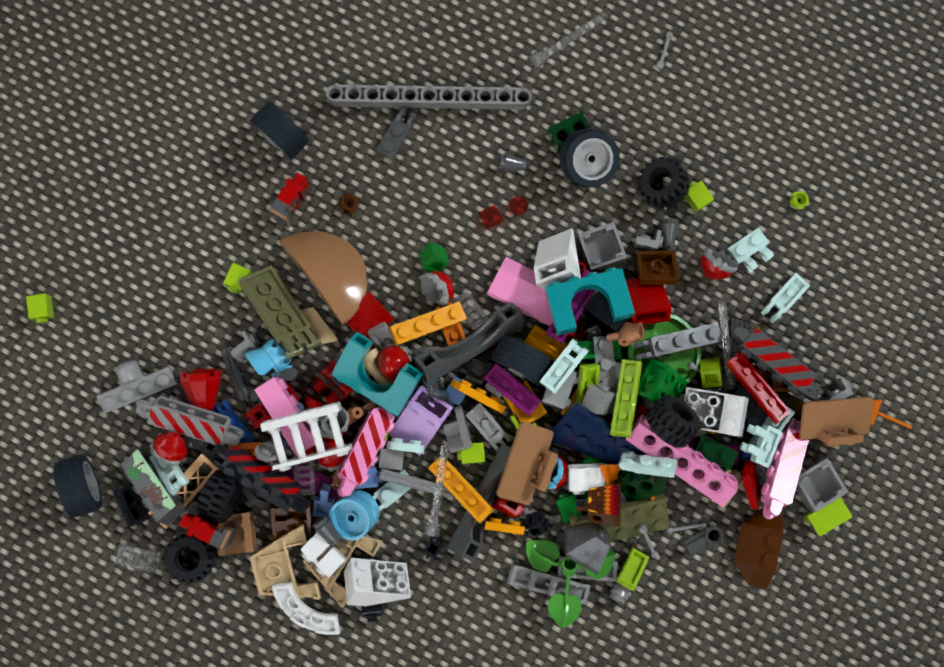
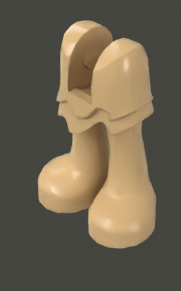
[364,346,394,385]

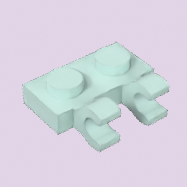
[727,228,774,272]
[740,424,783,468]

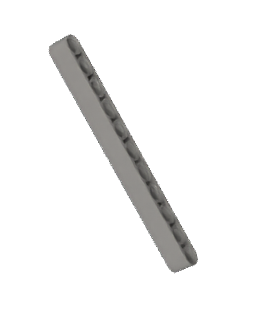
[326,85,532,110]

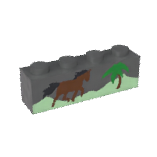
[120,449,185,526]

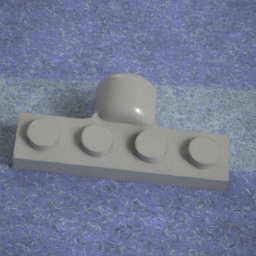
[591,336,621,415]
[96,360,177,414]

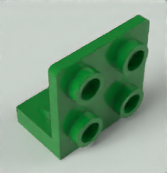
[638,358,687,404]

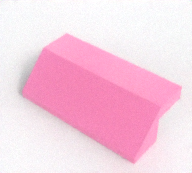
[487,257,553,326]

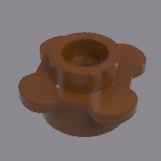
[338,193,360,214]

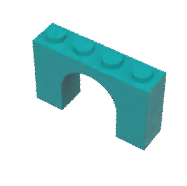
[545,267,635,336]
[331,332,424,417]

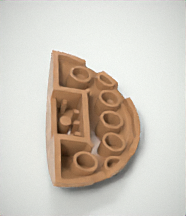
[278,231,368,325]

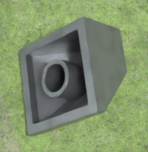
[564,524,611,574]

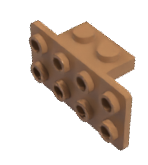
[799,397,873,447]
[496,421,558,505]

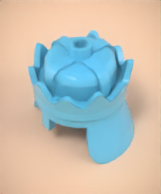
[244,338,292,377]

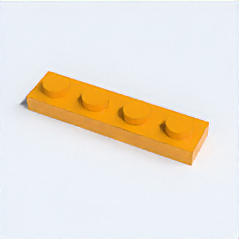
[389,301,467,346]
[428,455,494,523]

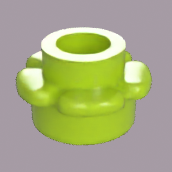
[790,191,809,210]

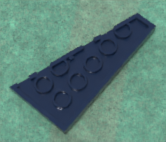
[550,402,665,478]

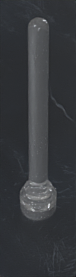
[530,13,608,68]
[718,300,738,389]
[424,444,449,537]

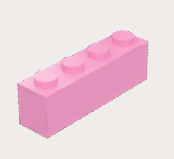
[255,377,315,456]

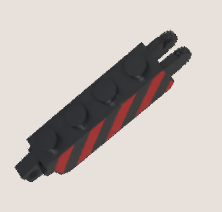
[209,444,311,514]

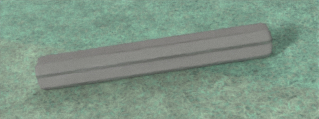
[378,469,452,498]

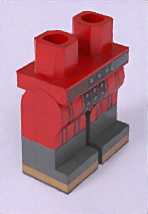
[268,172,310,228]
[313,348,370,404]
[179,513,237,550]

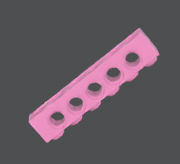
[626,414,738,507]

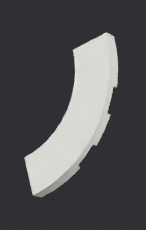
[272,582,341,635]

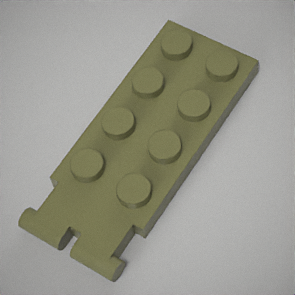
[238,265,322,359]
[569,494,670,542]

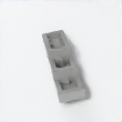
[507,564,591,605]

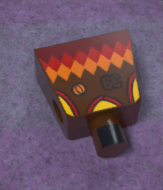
[576,484,621,527]

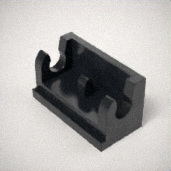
[113,483,151,527]

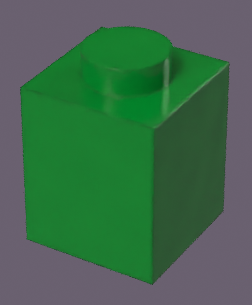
[555,492,582,523]

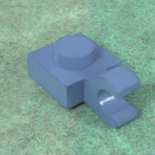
[312,483,335,518]

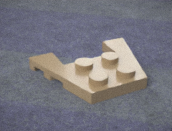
[250,524,322,600]
[303,536,383,608]

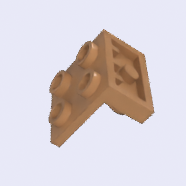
[214,512,258,556]

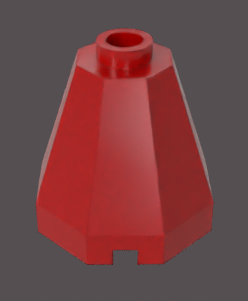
[180,368,222,411]

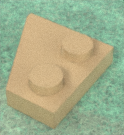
[301,307,339,349]

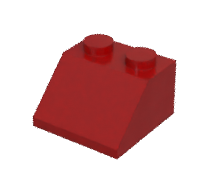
[346,292,395,341]

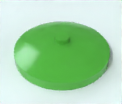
[628,314,701,383]

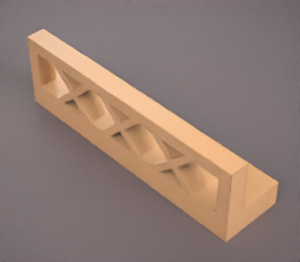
[148,454,219,529]

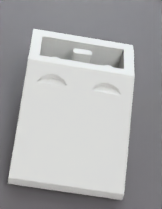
[534,228,581,290]
[684,387,749,437]
[344,558,411,606]

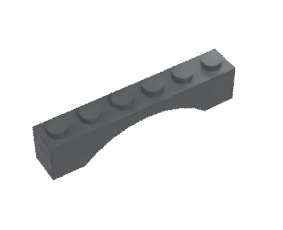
[414,301,524,385]
[447,444,511,562]

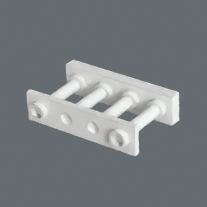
[260,401,352,472]

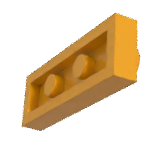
[450,379,506,414]

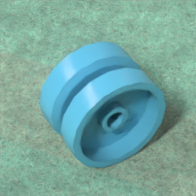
[329,490,380,540]

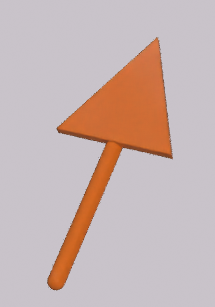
[870,400,912,429]
[599,464,620,485]

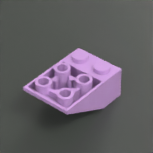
[389,385,453,456]

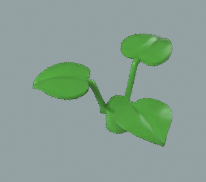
[526,540,616,628]

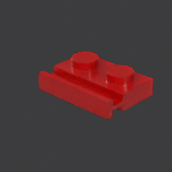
[741,460,762,509]

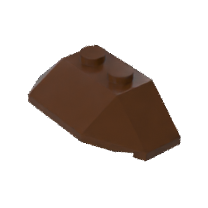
[734,508,783,589]

